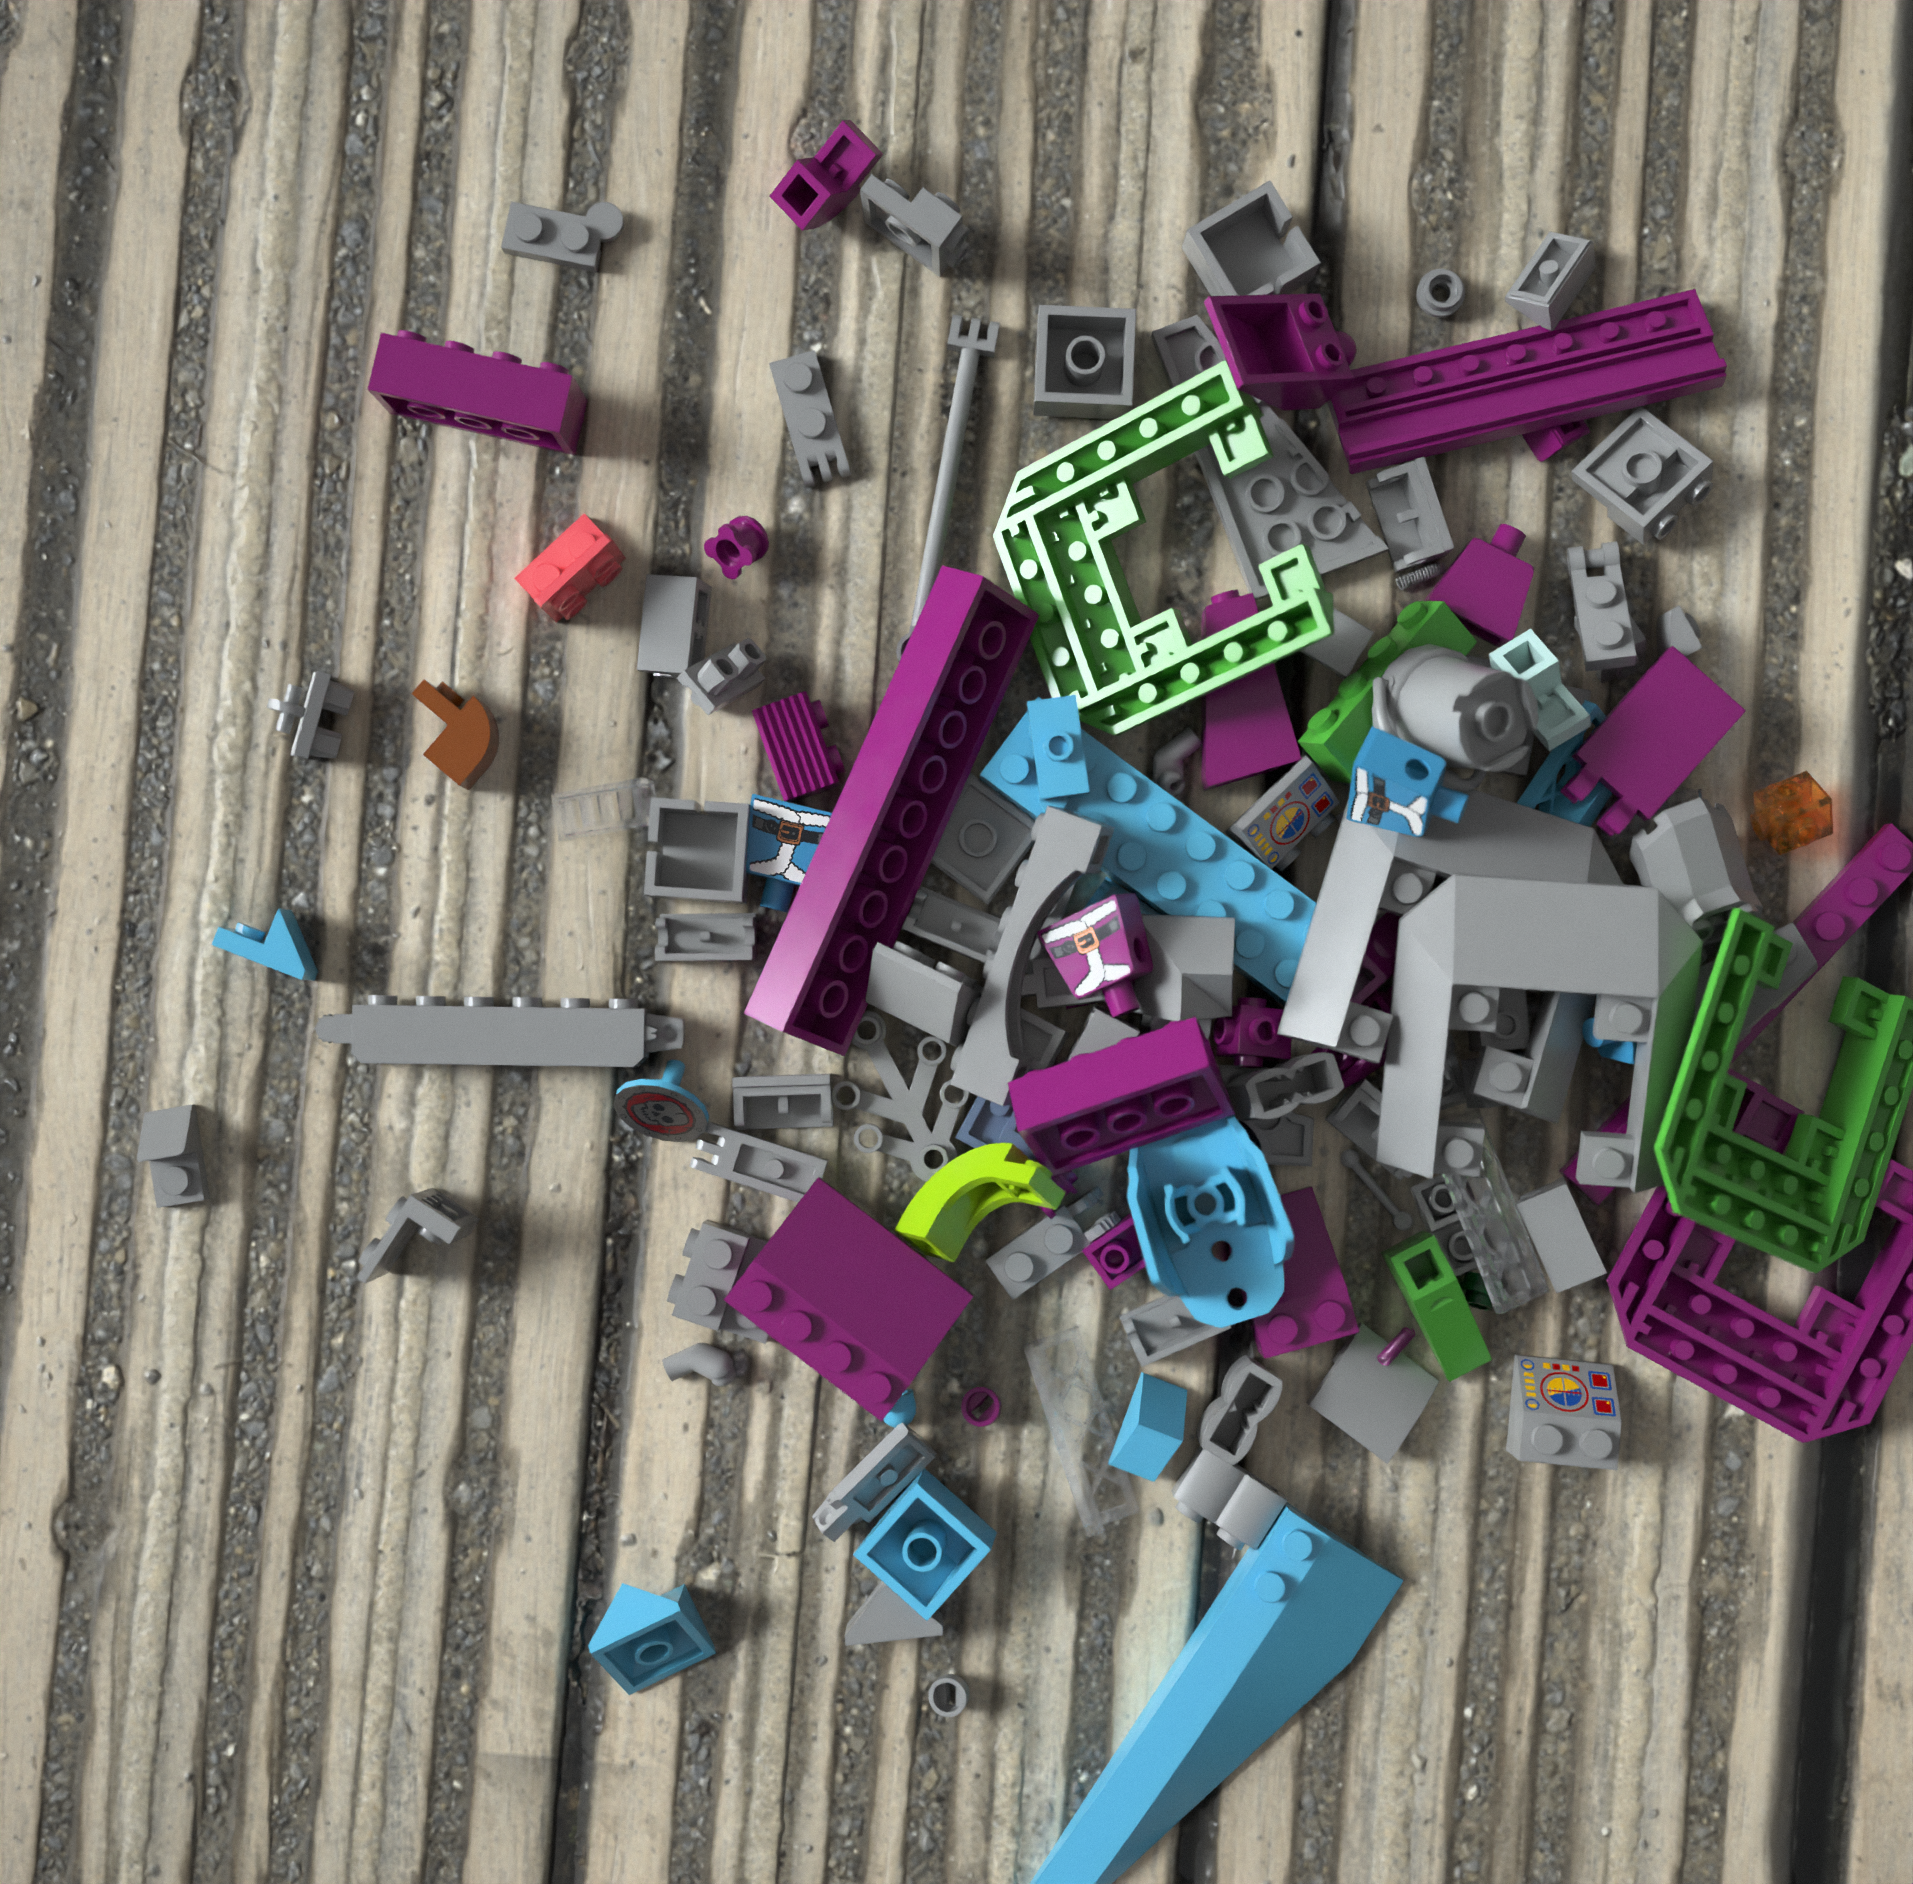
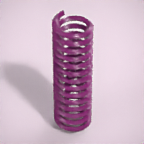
[1377,1327,1416,1366]

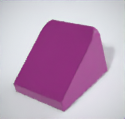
[1521,420,1590,462]

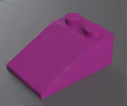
[1228,1186,1359,1359]

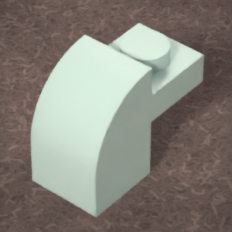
[1489,629,1591,751]

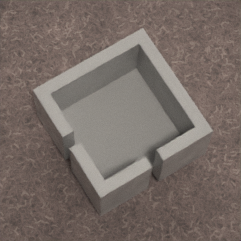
[1182,180,1321,296]
[644,797,750,904]

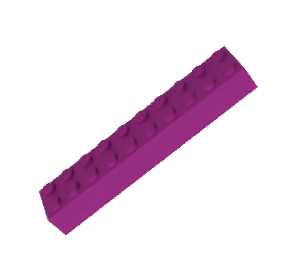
[744,565,1039,1057]

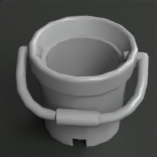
[1372,644,1538,792]

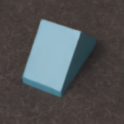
[1108,1372,1187,1482]

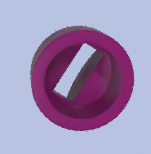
[961,1387,1002,1427]

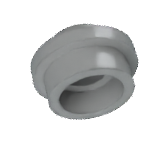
[1416,269,1465,318]

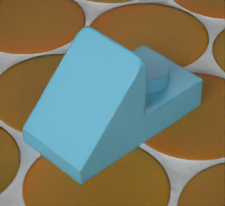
[211,908,318,981]

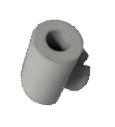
[1152,727,1203,797]
[662,1343,736,1387]

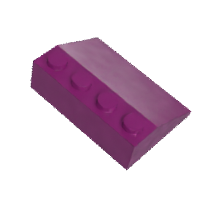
[724,1177,974,1422]

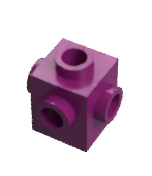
[1213,997,1292,1068]

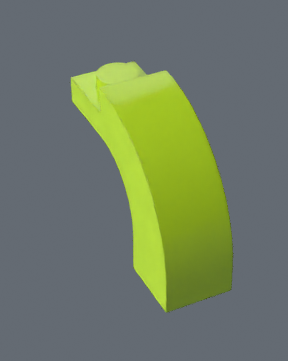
[894,1143,1066,1262]

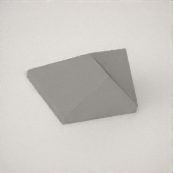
[1134,914,1235,1021]

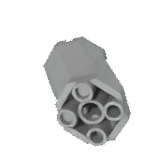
[1629,798,1763,965]

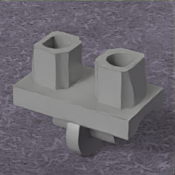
[677,638,767,715]
[267,671,354,759]

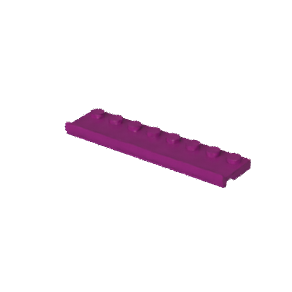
[1327,289,1727,474]

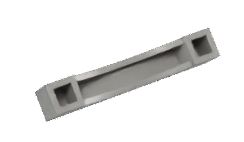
[950,806,1115,1106]

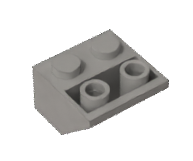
[866,941,982,1047]

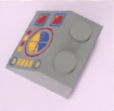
[1225,756,1340,871]
[1506,1354,1622,1470]

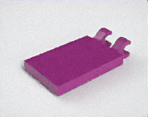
[1560,646,1746,837]

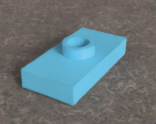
[1027,695,1090,801]

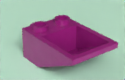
[1204,294,1357,411]

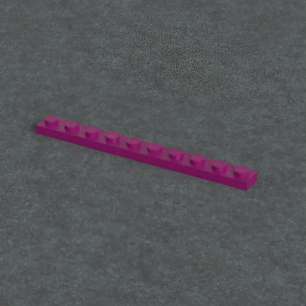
[1559,823,1913,1205]

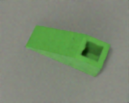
[1380,1230,1492,1382]

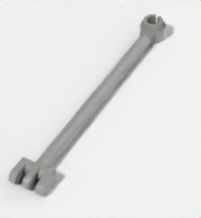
[896,314,1000,662]

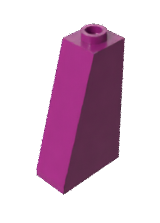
[1201,589,1302,791]

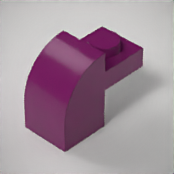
[769,120,883,231]

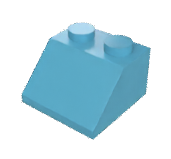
[853,1468,997,1621]

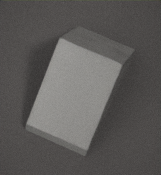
[845,1581,944,1646]

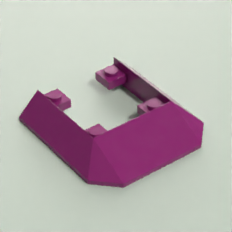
[1607,1068,1913,1443]

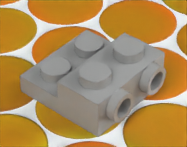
[860,174,970,277]
[1572,406,1713,545]
[667,1220,769,1344]

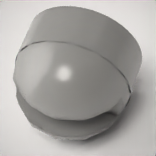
[928,1674,970,1717]

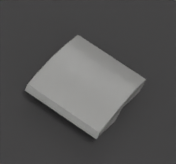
[1306,1322,1439,1464]

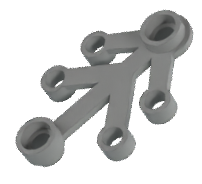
[832,1011,969,1182]

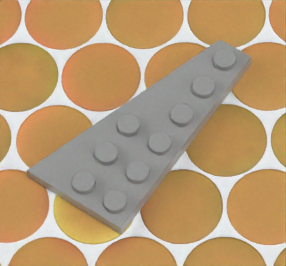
[1151,315,1389,601]

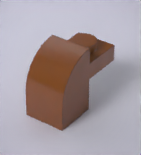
[411,679,499,790]

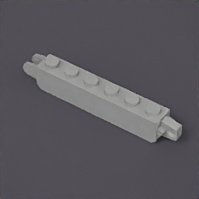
[314,995,685,1067]

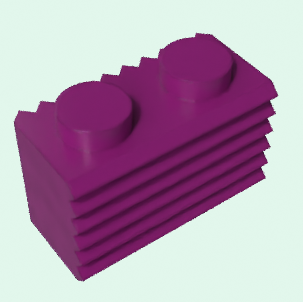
[752,691,846,803]

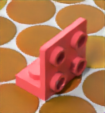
[514,513,626,623]

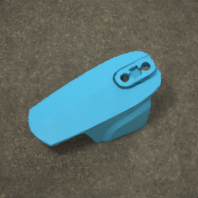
[1127,1115,1294,1328]

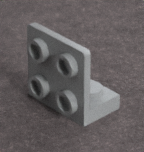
[357,1188,480,1284]

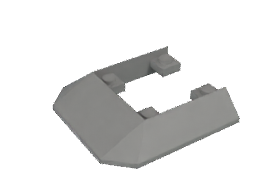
[1277,789,1624,1123]
[1375,874,1703,1193]

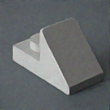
[137,1104,210,1208]

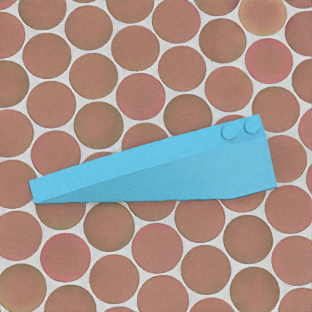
[1030,1502,1404,1884]

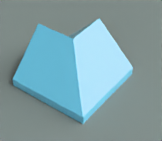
[588,1583,716,1695]

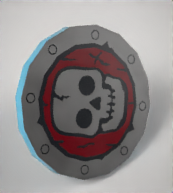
[613,1059,709,1142]

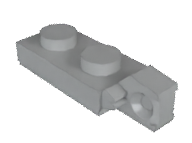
[812,1422,937,1542]

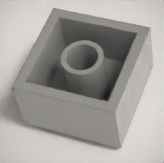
[1033,305,1136,419]

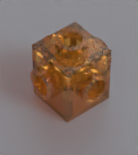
[1750,771,1833,855]

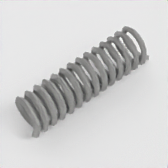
[1396,561,1445,590]

